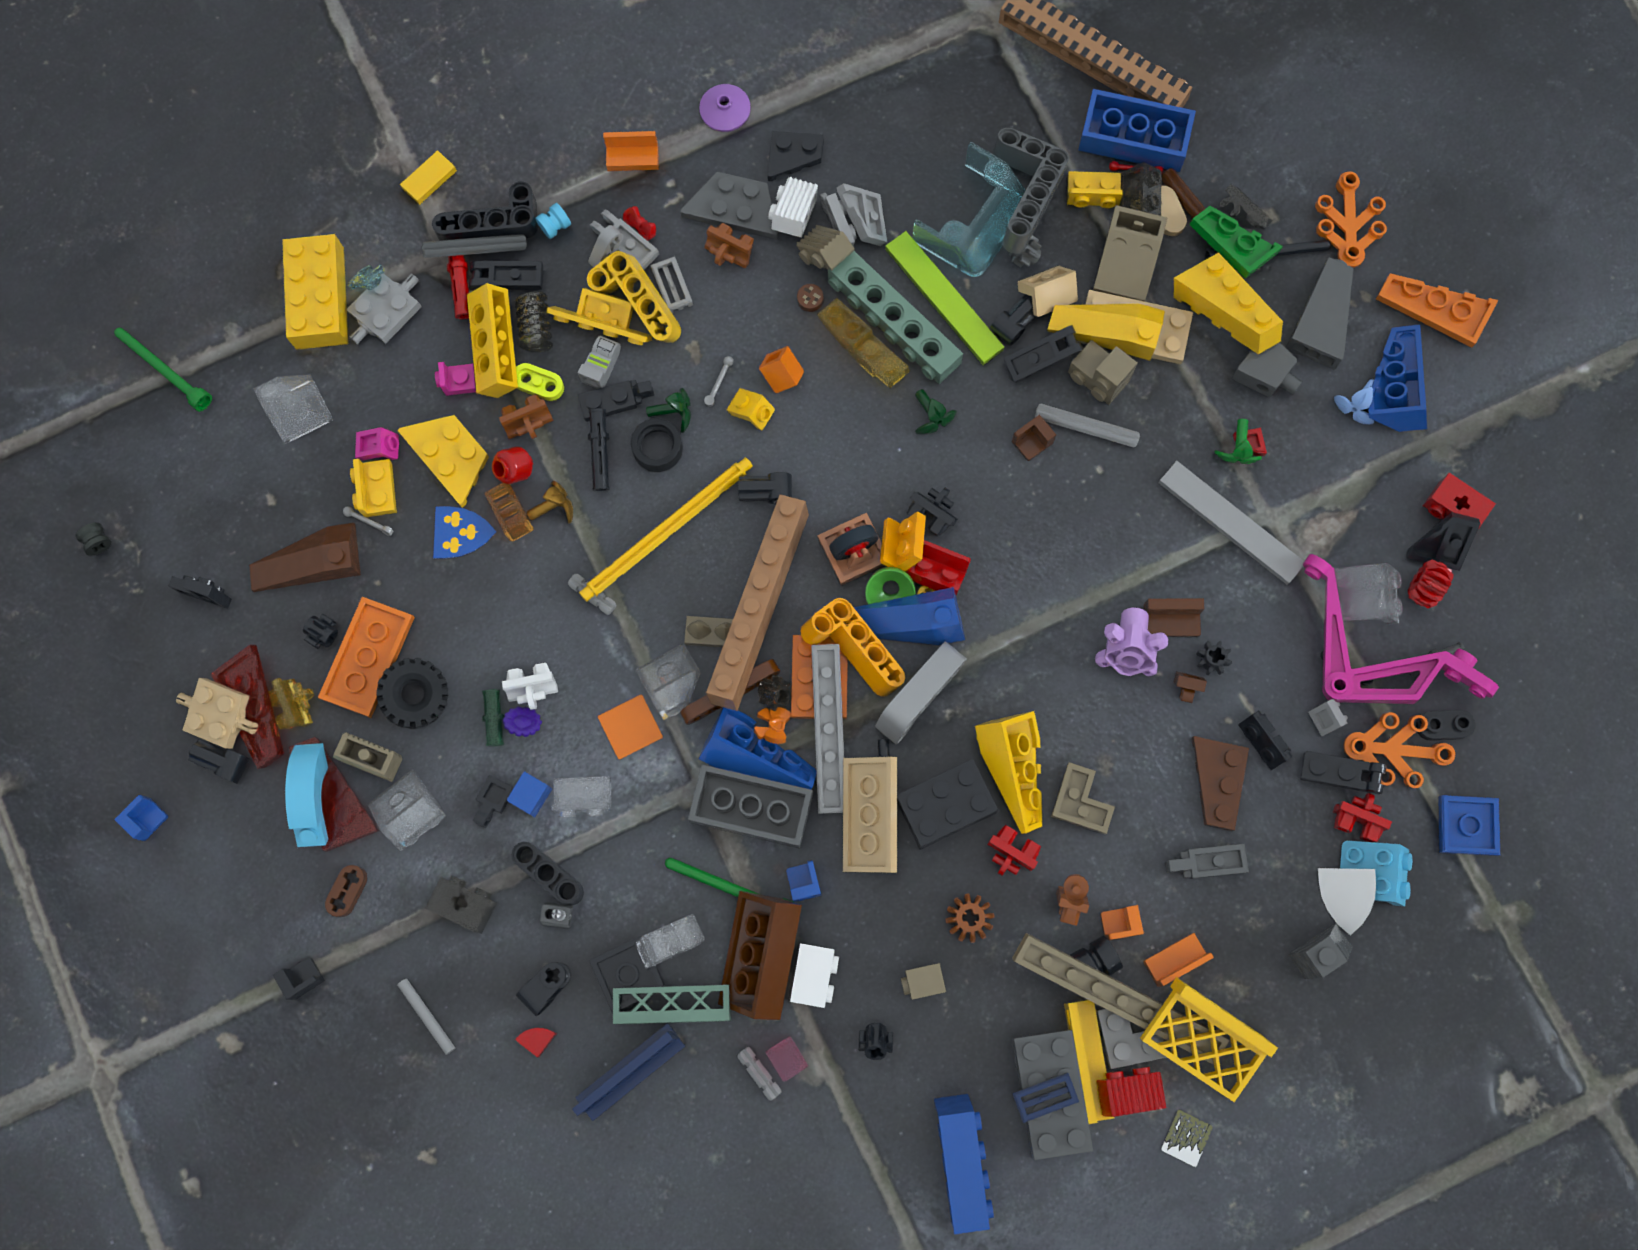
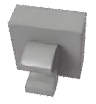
[1308,699,1348,736]

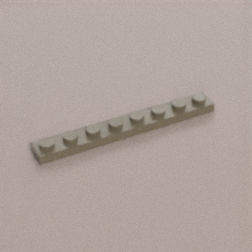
[1012,933,1229,1065]

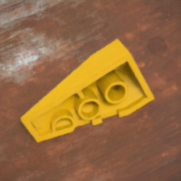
[1047,303,1165,361]
[975,711,1042,834]

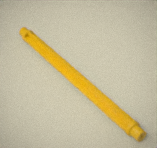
[579,457,753,602]

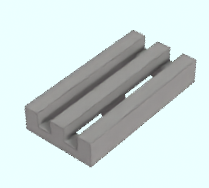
[650,256,693,313]

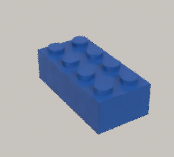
[1078,89,1196,172]

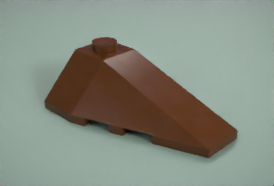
[249,522,361,592]

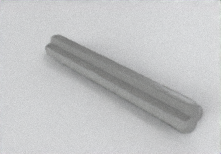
[1035,404,1140,447]

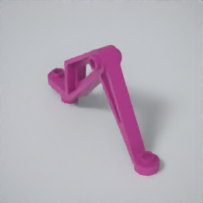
[1303,554,1499,704]

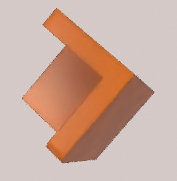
[759,346,804,393]
[1100,905,1144,940]

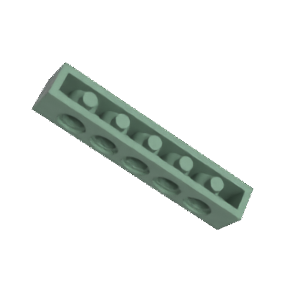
[828,251,963,384]

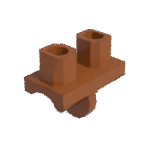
[705,223,754,268]
[499,394,554,439]
[1057,874,1089,926]

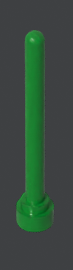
[114,327,212,412]
[665,858,793,902]

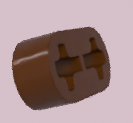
[325,865,368,917]

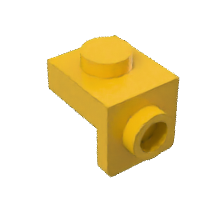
[727,388,775,430]

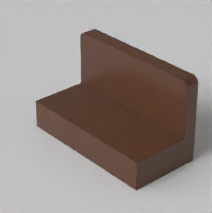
[1144,598,1204,637]

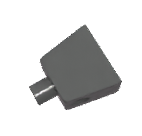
[1231,342,1303,397]

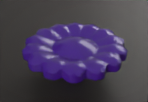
[503,706,542,737]

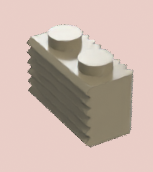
[796,225,854,271]
[333,732,403,782]

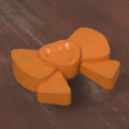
[754,707,791,744]

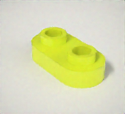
[516,363,564,401]

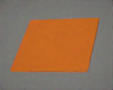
[598,695,663,759]

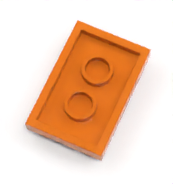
[791,635,848,719]

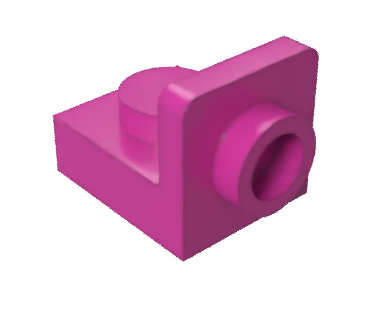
[435,362,476,396]
[355,427,399,461]

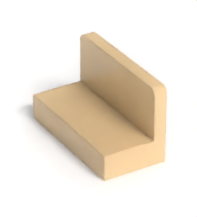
[1018,266,1078,317]

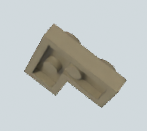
[1051,762,1115,835]

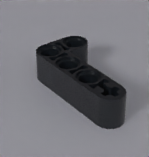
[432,181,538,241]

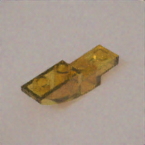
[817,298,910,388]

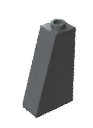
[1286,257,1354,370]

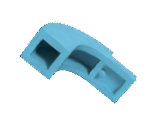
[285,743,328,847]

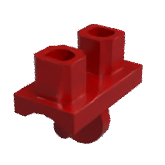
[1333,793,1392,843]
[987,825,1041,876]

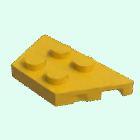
[397,415,489,508]

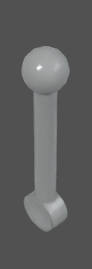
[704,356,734,407]
[343,506,394,536]

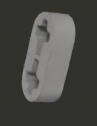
[588,225,623,268]

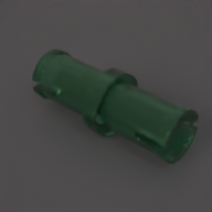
[482,689,504,747]

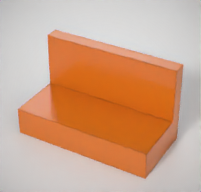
[603,131,659,171]
[1143,933,1214,987]

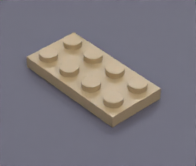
[1077,290,1193,364]
[843,757,897,873]

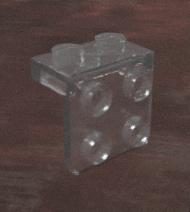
[1334,563,1403,625]

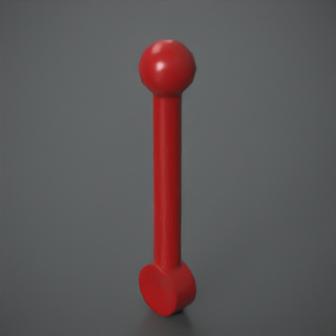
[1109,161,1163,176]

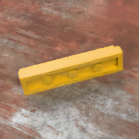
[1064,1000,1114,1124]

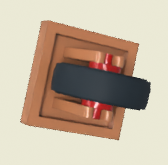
[817,513,884,585]

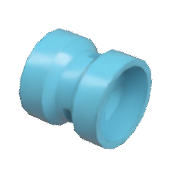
[535,203,571,239]

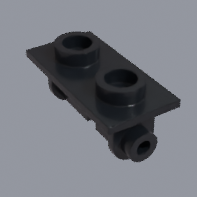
[1238,710,1292,771]

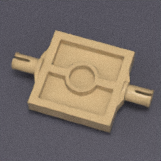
[176,678,258,749]

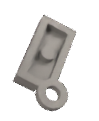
[819,193,857,246]

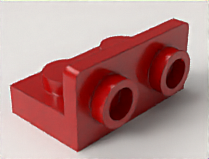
[906,540,971,596]

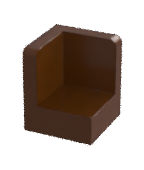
[1012,414,1056,461]

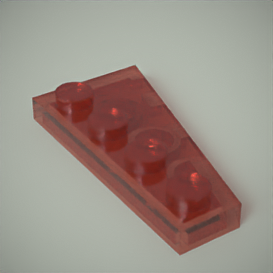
[289,737,379,852]

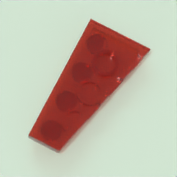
[211,645,284,769]

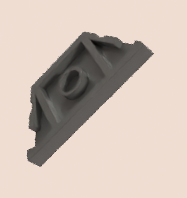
[680,171,778,239]

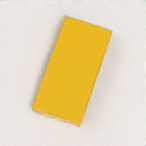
[400,150,457,205]

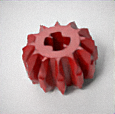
[1408,559,1453,609]

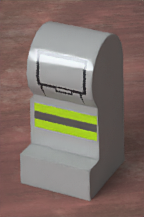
[578,335,621,389]

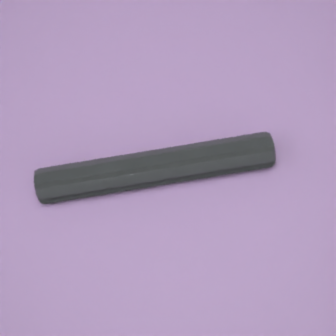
[421,234,527,258]

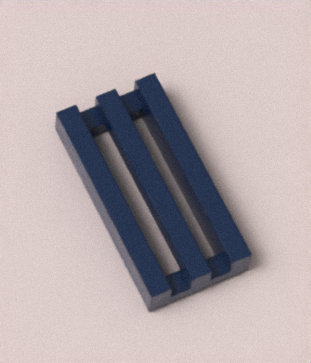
[1012,1073,1079,1123]

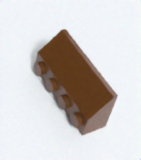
[718,891,802,1020]

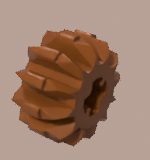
[945,894,994,943]

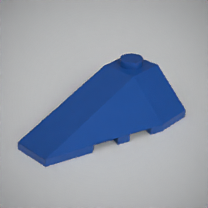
[852,587,965,645]

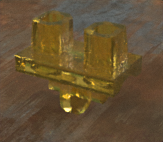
[266,678,314,729]

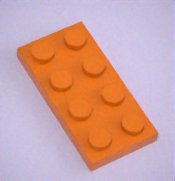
[318,597,415,718]

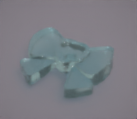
[348,264,385,290]

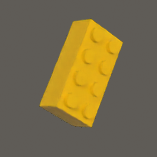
[282,234,348,350]

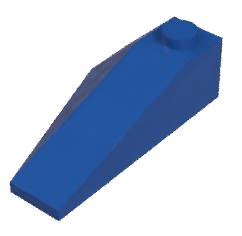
[1368,325,1427,432]
[699,707,817,790]

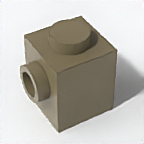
[901,963,946,1000]

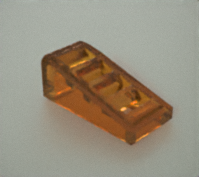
[484,483,534,541]

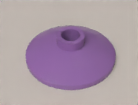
[699,84,751,132]

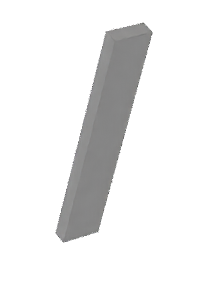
[1159,461,1304,585]
[811,644,844,814]

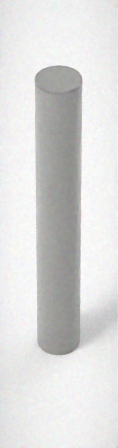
[397,978,456,1055]

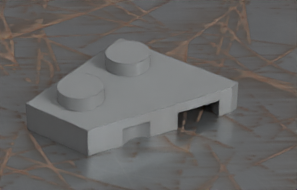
[837,183,887,246]

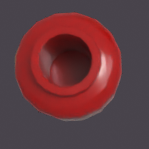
[492,446,533,484]

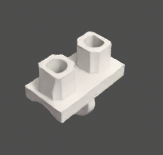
[502,663,558,710]

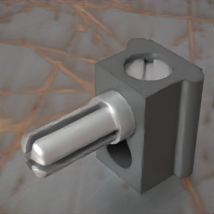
[540,902,573,929]

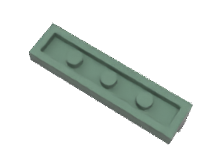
[613,985,731,1025]

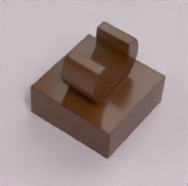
[1174,671,1207,703]

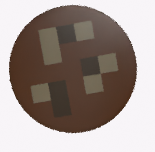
[797,284,823,312]

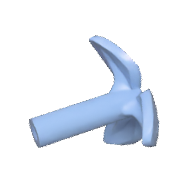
[1334,379,1374,425]

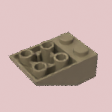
[1093,205,1168,302]

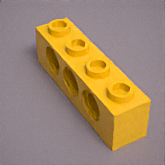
[467,283,518,398]

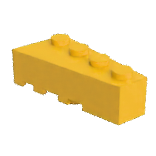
[1174,253,1283,354]

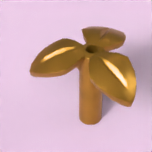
[527,480,573,524]

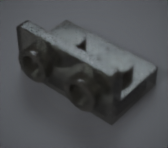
[1120,162,1162,216]

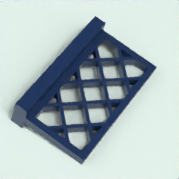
[572,1023,686,1121]

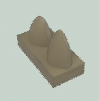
[684,616,733,647]

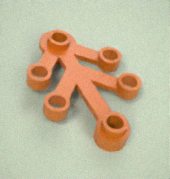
[1315,172,1387,268]
[1343,712,1455,788]

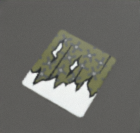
[1161,1110,1213,1167]

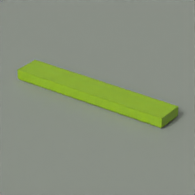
[885,231,1004,365]

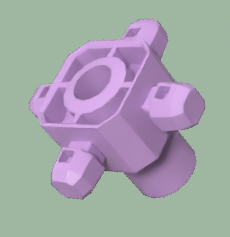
[1095,608,1168,677]

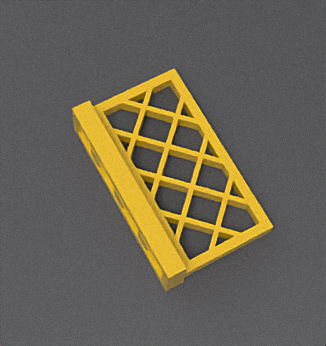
[1140,977,1278,1102]

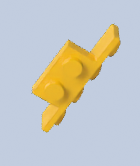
[546,288,653,345]

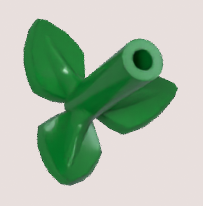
[1215,419,1262,464]

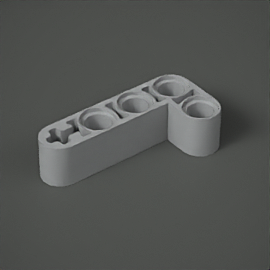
[875,641,967,745]

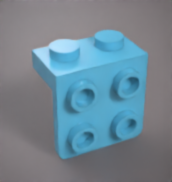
[1340,841,1413,906]

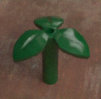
[646,388,691,433]
[915,389,957,434]

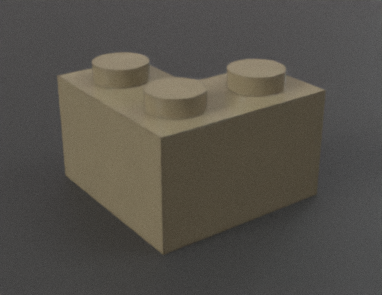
[1068,340,1138,405]

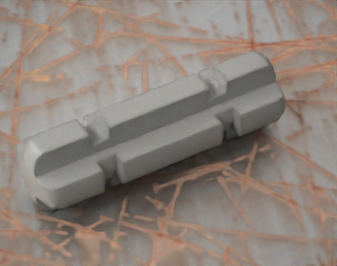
[568,574,616,615]
[737,1047,781,1101]

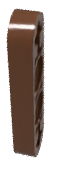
[680,659,781,725]

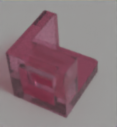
[765,1036,809,1081]

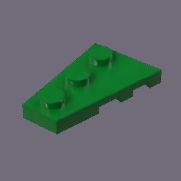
[1189,206,1283,279]

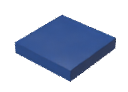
[1438,795,1500,856]

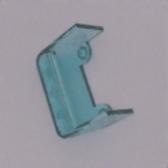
[913,142,1026,277]

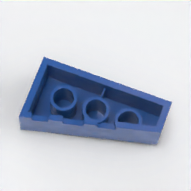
[934,1094,994,1234]

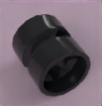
[1070,935,1123,976]

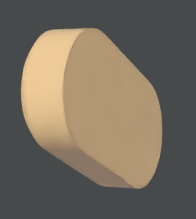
[1149,186,1187,236]

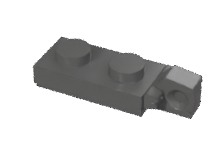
[1165,844,1249,879]

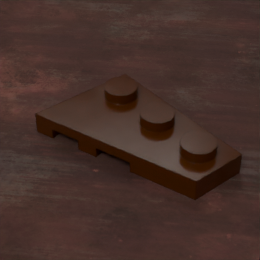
[1192,736,1249,831]

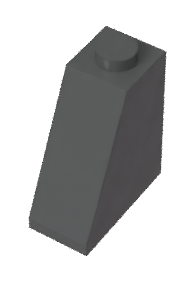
[1288,923,1353,979]

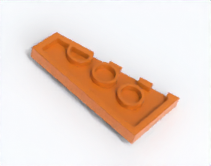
[1376,273,1498,348]

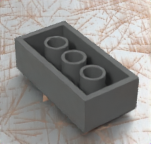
[688,765,813,849]
[1011,1030,1093,1160]

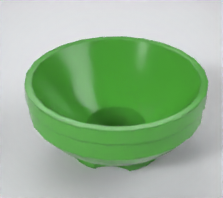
[865,567,916,604]

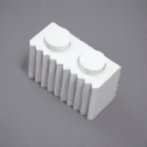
[768,177,818,238]

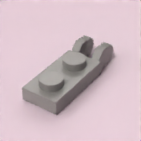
[590,209,659,270]

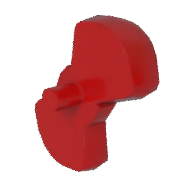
[623,206,656,241]

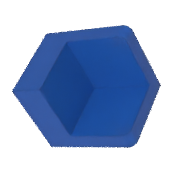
[507,772,552,817]
[114,795,168,841]
[786,860,821,902]

